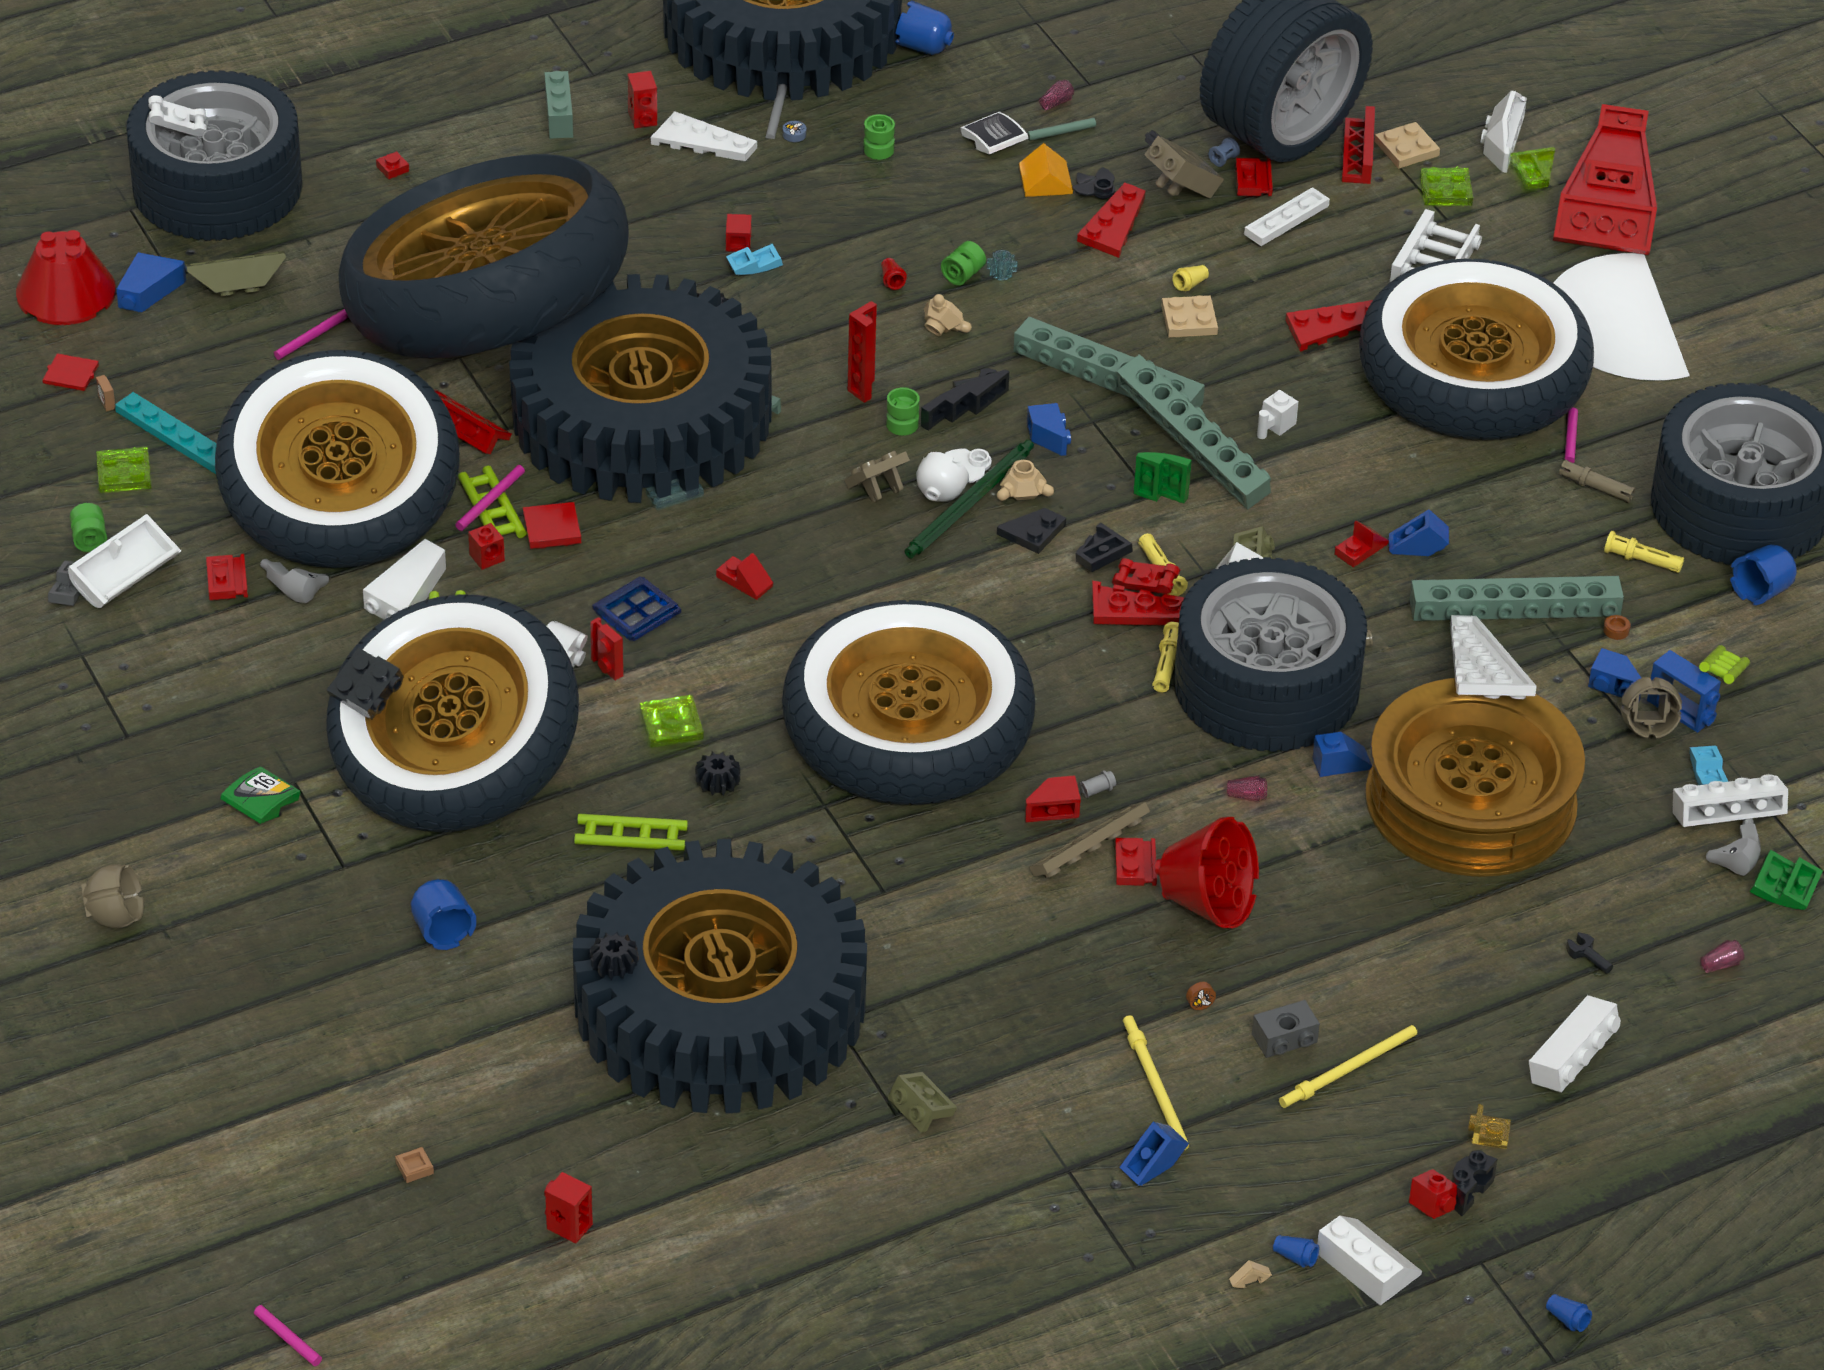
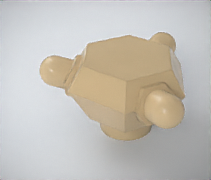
[924,294,972,336]
[997,460,1054,501]

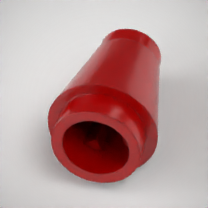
[881,258,907,290]

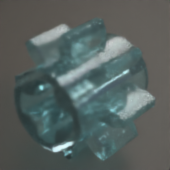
[987,250,1018,280]

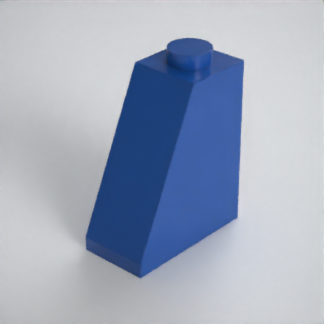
[116,252,186,312]

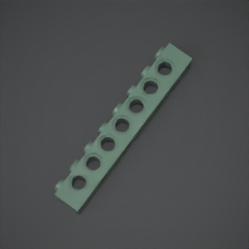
[1013,317,1205,415]
[1116,354,1271,510]
[1409,576,1624,621]

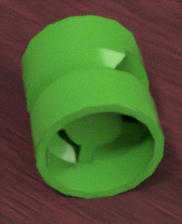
[863,114,895,160]
[941,241,986,285]
[886,387,920,436]
[69,503,107,552]

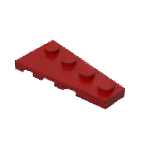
[1077,183,1146,258]
[1286,300,1373,352]
[1092,580,1184,625]

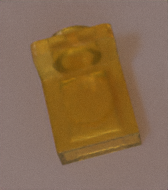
[1468,1104,1511,1149]

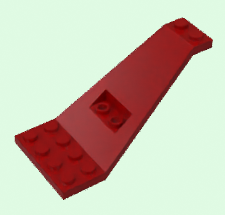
[1553,104,1657,255]

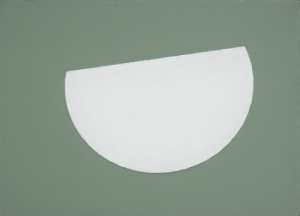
[1554,253,1690,380]

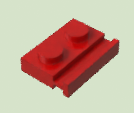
[1235,158,1273,196]
[206,554,248,600]
[590,617,624,681]
[1115,838,1157,886]

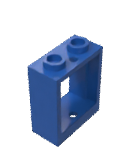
[1647,650,1721,733]

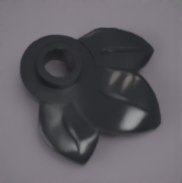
[1072,167,1115,199]

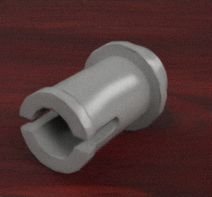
[1080,770,1116,798]

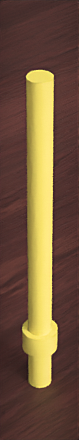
[1123,1015,1190,1150]
[1279,1025,1417,1108]

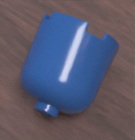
[895,0,954,55]
[1730,544,1797,605]
[411,879,477,950]

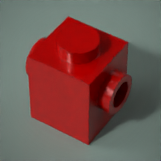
[1409,1169,1458,1219]

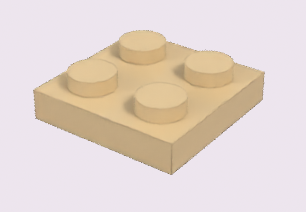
[1374,122,1440,169]
[1161,296,1218,337]

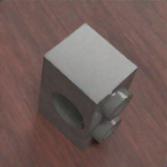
[1252,1000,1320,1058]

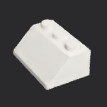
[1317,1216,1422,1306]

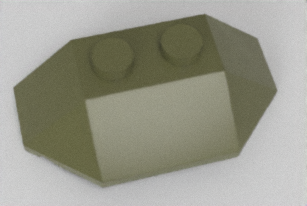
[185,251,286,296]

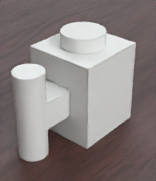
[1257,390,1299,439]

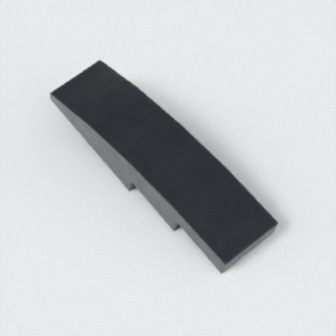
[921,369,1010,431]

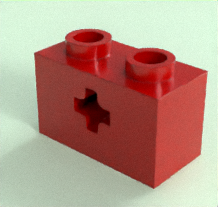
[628,71,657,129]
[544,1172,593,1244]

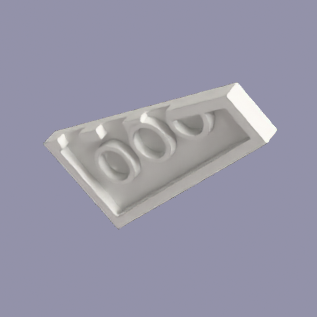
[651,112,757,161]

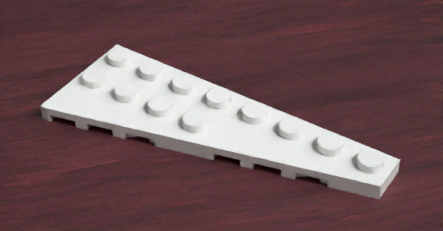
[1450,615,1536,699]

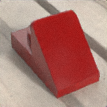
[1334,521,1389,568]
[716,553,773,600]

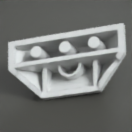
[1481,91,1527,173]

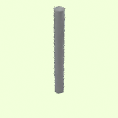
[765,84,787,139]

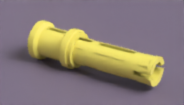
[1604,531,1684,573]
[1138,533,1188,596]
[1152,622,1179,692]

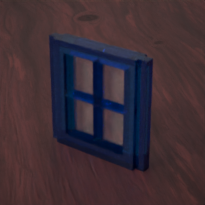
[592,576,681,641]

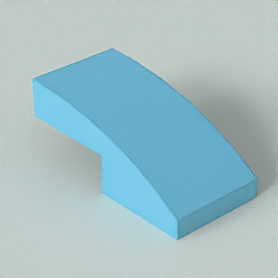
[726,244,783,275]
[1689,746,1729,785]

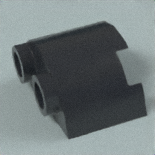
[1451,1150,1498,1216]

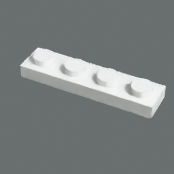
[1244,187,1330,246]

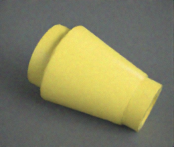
[1172,265,1209,291]

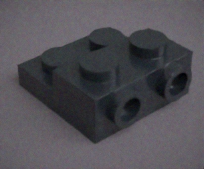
[327,647,404,720]

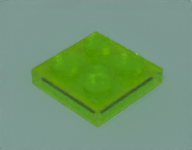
[1420,167,1473,206]
[96,447,151,493]
[640,695,704,748]

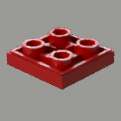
[523,502,581,549]

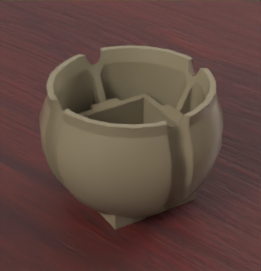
[1621,677,1682,738]
[81,864,144,928]

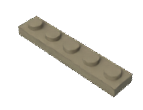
[1029,802,1150,878]

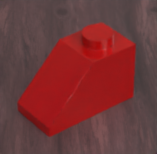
[1025,775,1081,822]

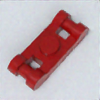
[1112,558,1181,594]

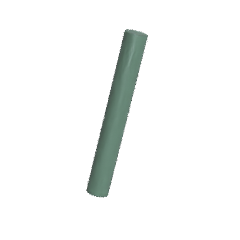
[1027,118,1096,141]

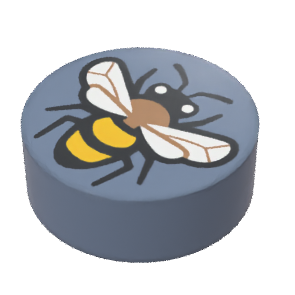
[783,121,806,142]

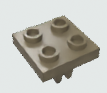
[844,451,910,502]

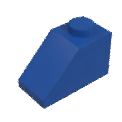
[1389,509,1449,556]
[1312,732,1372,777]
[1119,1121,1189,1186]

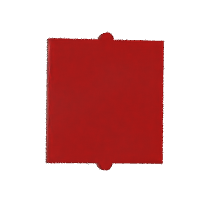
[43,353,99,391]

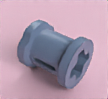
[1208,137,1240,167]

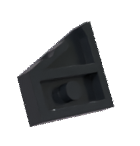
[997,508,1066,554]
[1075,523,1133,572]

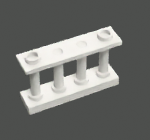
[1390,209,1482,282]

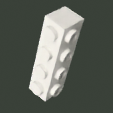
[1673,774,1788,827]
[1529,995,1621,1092]

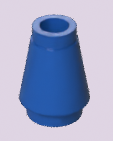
[1273,1235,1319,1268]
[1546,1294,1592,1332]

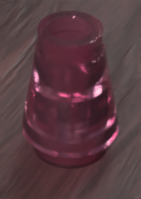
[1039,79,1074,110]
[1227,775,1268,802]
[1700,939,1744,973]

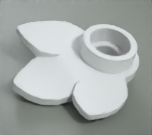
[945,449,992,483]

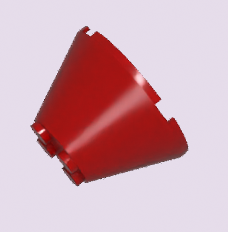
[16,230,116,325]
[1155,817,1259,928]

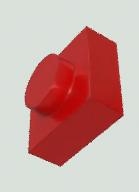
[376,151,409,180]

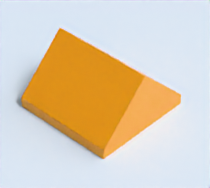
[1019,143,1073,197]

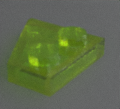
[1510,147,1555,190]

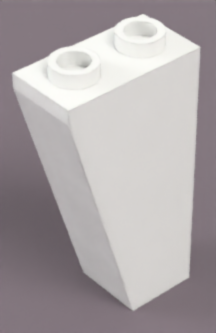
[363,539,446,620]

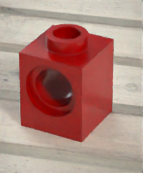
[726,214,752,252]
[468,523,505,570]

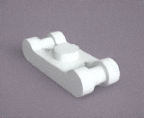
[148,96,207,137]

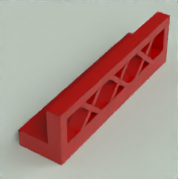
[1342,106,1375,184]
[847,301,877,403]
[433,389,512,454]

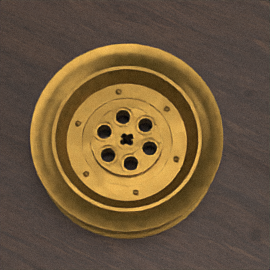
[1365,678,1585,877]

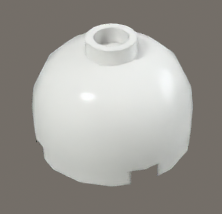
[916,452,969,502]

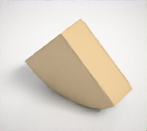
[1229,1260,1272,1288]

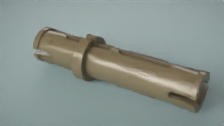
[1559,459,1636,503]

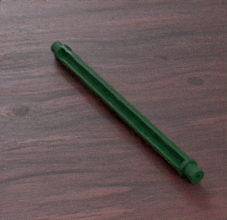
[904,440,1034,558]

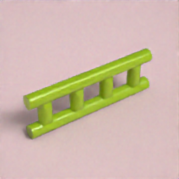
[458,466,527,538]
[1699,645,1750,684]
[575,814,688,851]

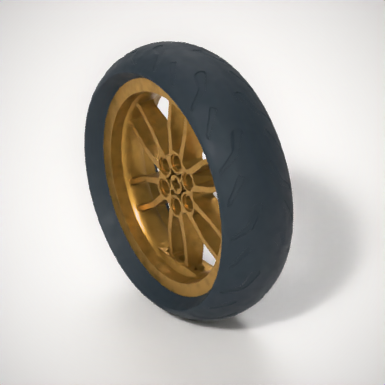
[338,154,629,359]

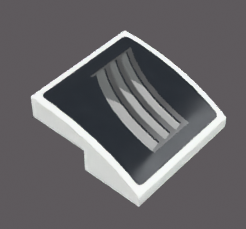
[960,112,1028,154]

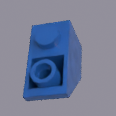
[1027,403,1071,456]
[1588,648,1641,701]

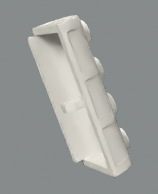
[68,514,181,608]

